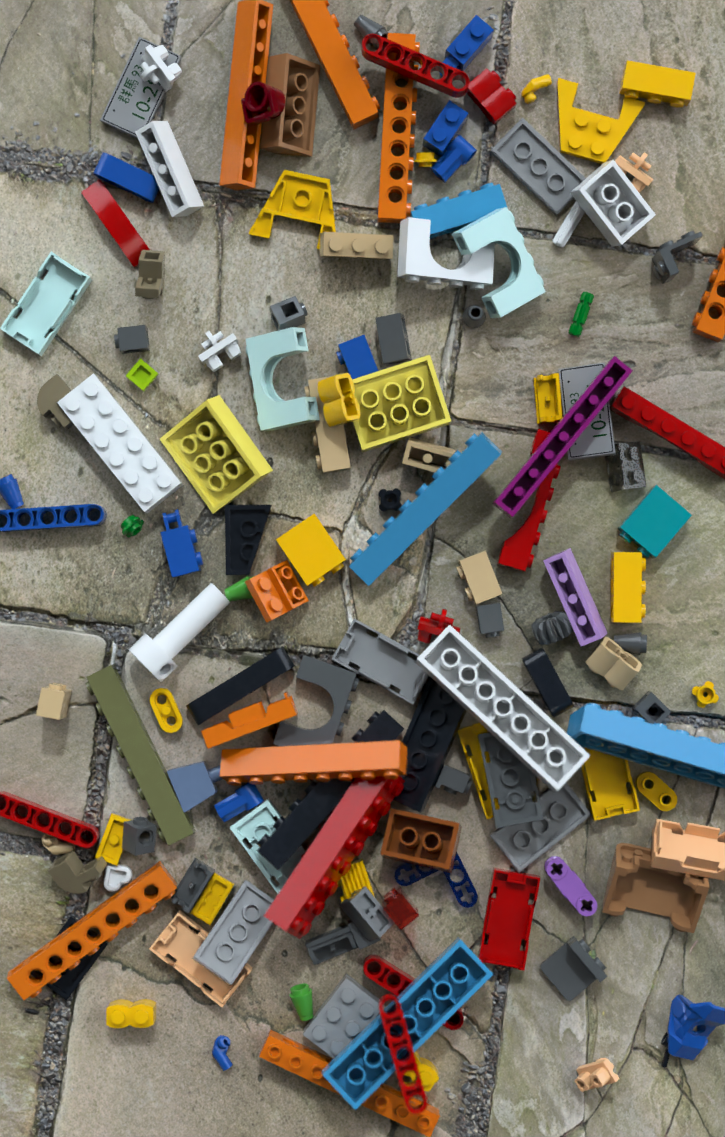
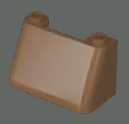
[602,843,709,933]

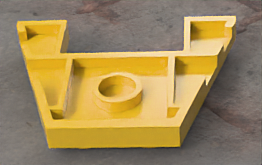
[557,78,645,164]
[249,170,336,249]

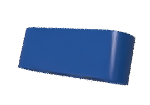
[93,152,160,203]

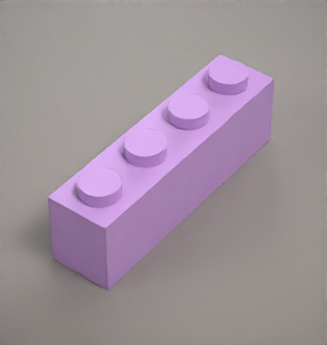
[544,548,607,646]

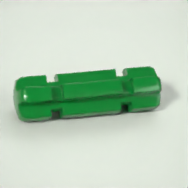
[568,292,594,337]

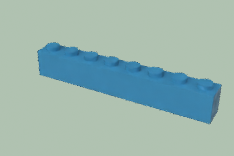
[349,432,502,586]

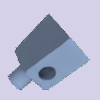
[167,761,222,812]

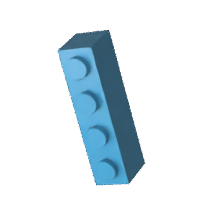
[410,183,507,239]

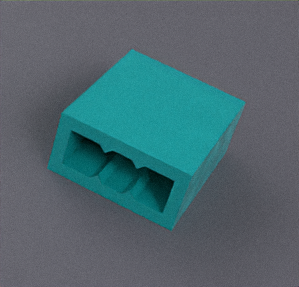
[617,485,692,559]

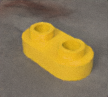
[150,688,183,733]
[636,771,678,811]

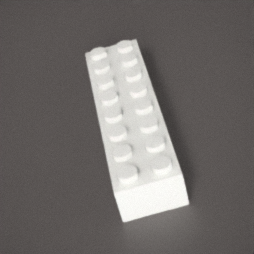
[416,625,590,793]

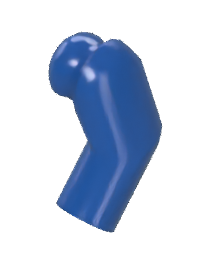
[212,1035,233,1071]

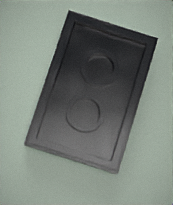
[30,915,109,1001]

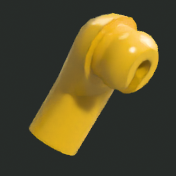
[521,74,552,104]

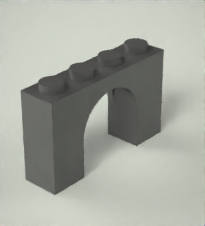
[273,655,359,746]

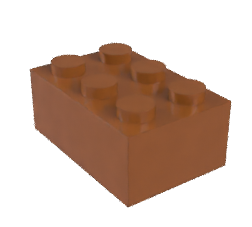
[380,808,462,873]

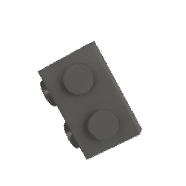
[652,231,703,284]
[540,936,607,1001]

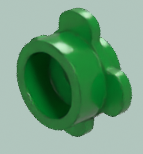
[121,515,144,538]

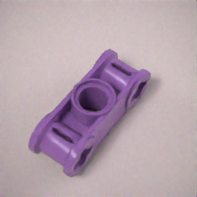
[544,856,597,916]

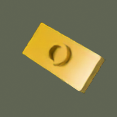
[190,872,234,925]

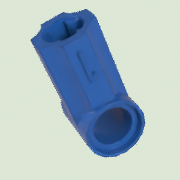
[431,134,477,183]
[214,782,264,822]

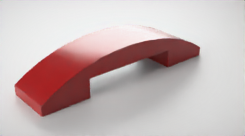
[81,179,150,268]

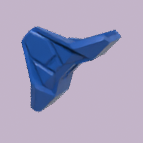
[668,994,725,1060]

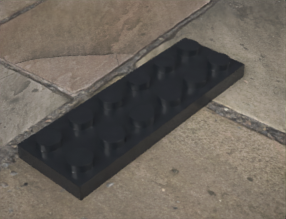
[393,677,467,813]

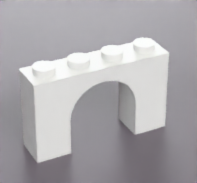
[397,217,495,290]

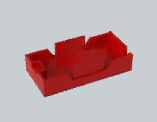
[478,867,541,971]

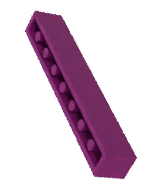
[492,356,633,518]

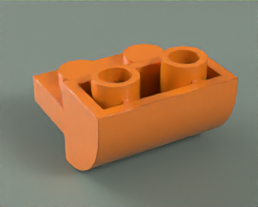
[245,560,309,623]

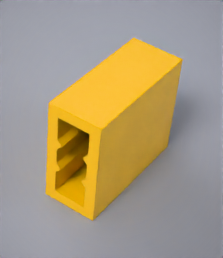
[276,513,346,587]

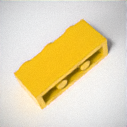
[619,60,696,108]
[610,552,646,623]

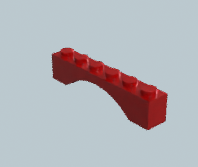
[610,386,725,479]
[497,429,564,572]

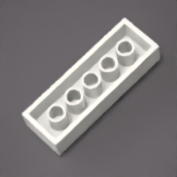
[57,373,183,514]

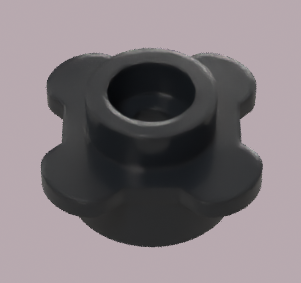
[378,488,402,512]

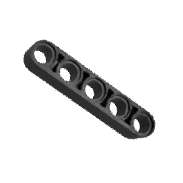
[186,646,295,725]

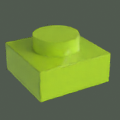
[126,358,159,391]

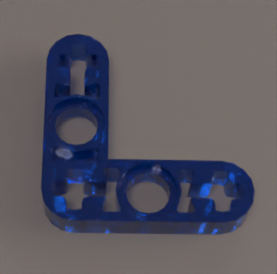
[394,852,478,908]

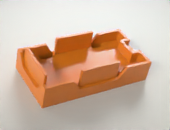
[201,691,298,749]

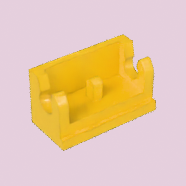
[533,373,562,424]

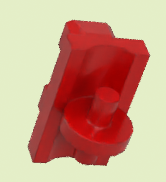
[417,609,460,643]

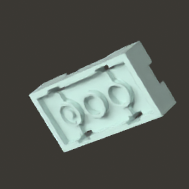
[0,251,92,356]
[230,798,306,894]

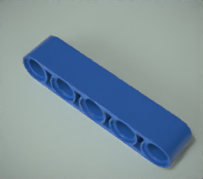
[0,504,107,532]

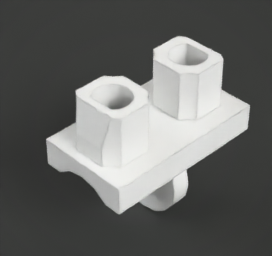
[140,44,182,91]
[198,331,241,372]

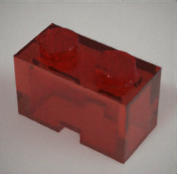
[383,887,419,930]

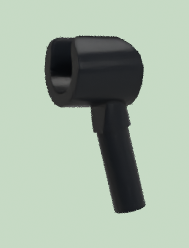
[661,1032,670,1068]

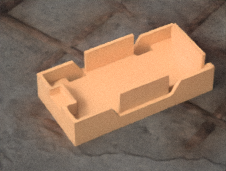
[651,819,725,881]
[149,910,252,1007]

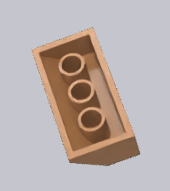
[259,53,320,157]

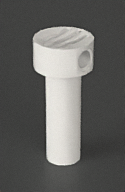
[129,583,230,682]

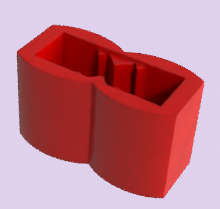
[466,68,517,125]

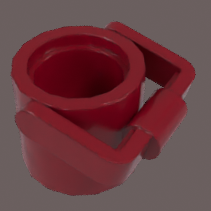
[241,81,286,124]

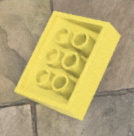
[352,355,451,453]
[160,395,273,514]

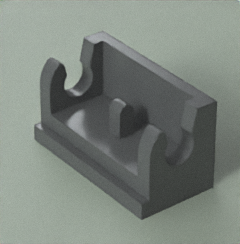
[375,313,412,365]
[171,858,215,913]
[339,886,395,941]
[305,924,358,965]

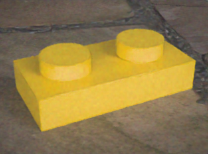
[95,813,131,866]

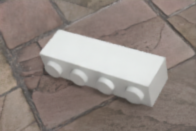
[135,121,204,217]

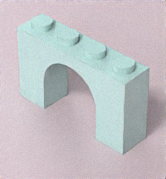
[452,207,546,318]
[246,327,320,431]

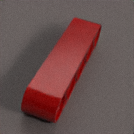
[361,33,470,98]
[0,791,100,848]
[363,954,464,1030]
[378,994,427,1114]

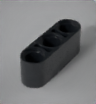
[522,648,574,718]

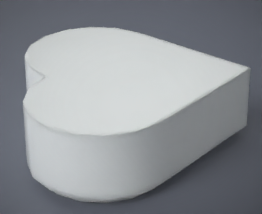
[103,863,133,891]

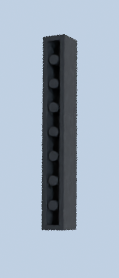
[256,710,404,870]

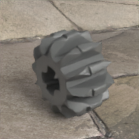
[531,611,573,645]

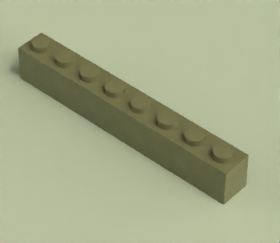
[85,664,196,846]

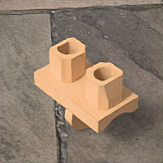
[615,152,653,193]
[575,1058,620,1092]

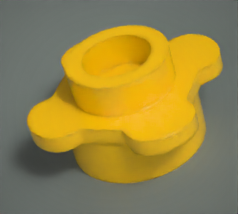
[414,152,437,167]
[692,681,719,708]

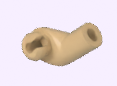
[41,833,75,855]

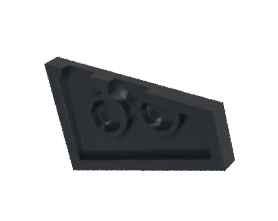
[225,505,272,575]

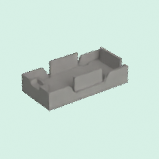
[332,618,429,704]

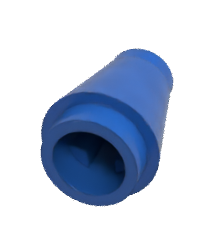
[0,474,24,509]

